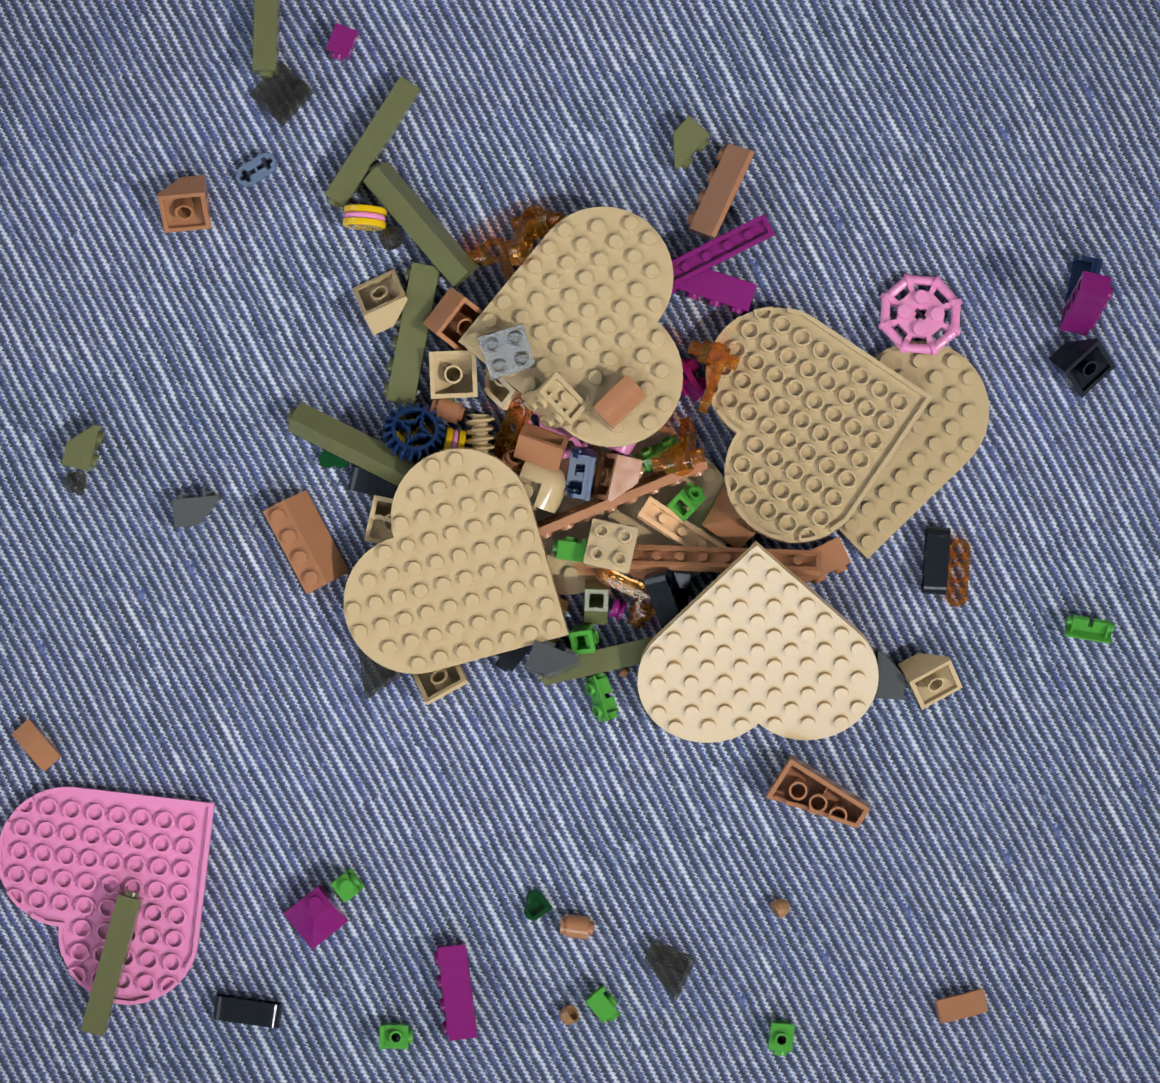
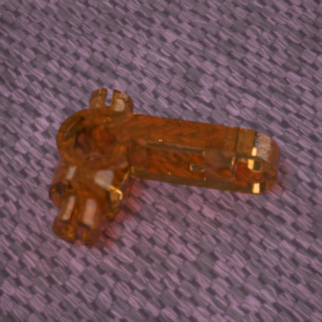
[509,205,565,266]
[466,237,519,283]
[687,339,741,414]
[651,416,705,476]
[595,568,655,629]

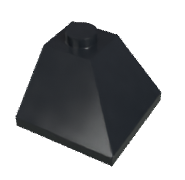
[1048,338,1116,398]

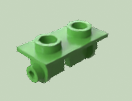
[635,434,685,473]
[1065,614,1115,644]
[585,672,619,722]

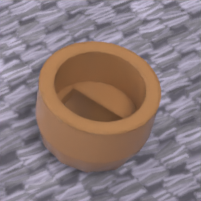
[770,899,790,919]
[559,1005,579,1025]

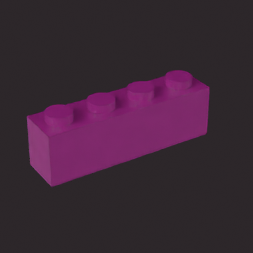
[671,257,757,315]
[1059,271,1114,336]
[434,942,478,1041]

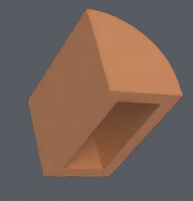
[593,375,647,429]
[513,422,570,472]

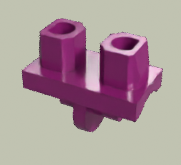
[681,357,707,402]

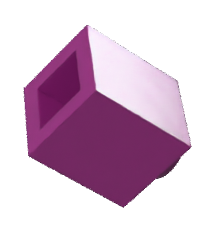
[326,23,359,62]

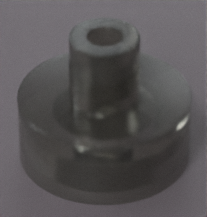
[379,226,404,250]
[63,471,89,496]

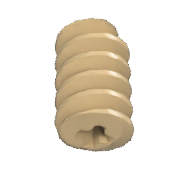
[465,414,495,456]

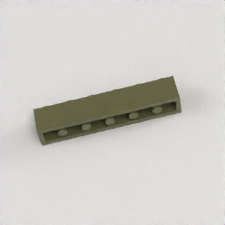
[383,262,440,406]

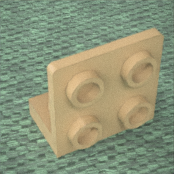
[520,371,588,429]
[583,518,639,574]

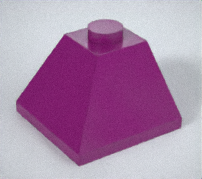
[283,884,349,949]

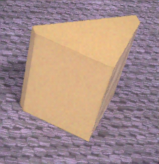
[412,664,469,705]

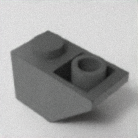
[172,491,222,528]
[525,640,580,679]
[874,651,905,700]

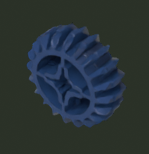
[382,401,446,464]

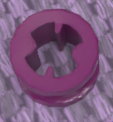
[608,598,627,621]

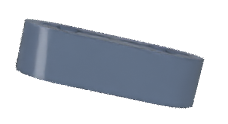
[236,153,277,187]

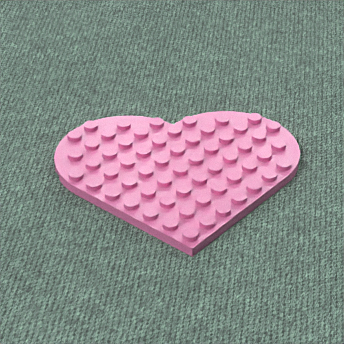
[0,786,215,1005]

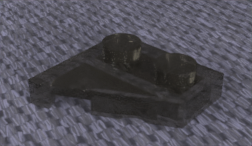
[358,648,404,700]
[644,938,696,1000]

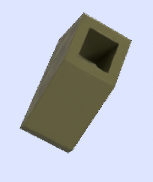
[673,115,710,171]
[61,425,105,472]
[584,579,609,625]

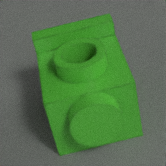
[667,482,707,521]
[552,536,587,562]
[569,623,599,655]
[331,868,365,903]
[585,984,620,1023]
[768,1019,795,1056]
[379,1022,413,1049]

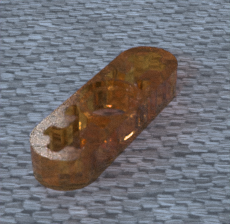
[494,398,533,458]
[945,539,970,607]

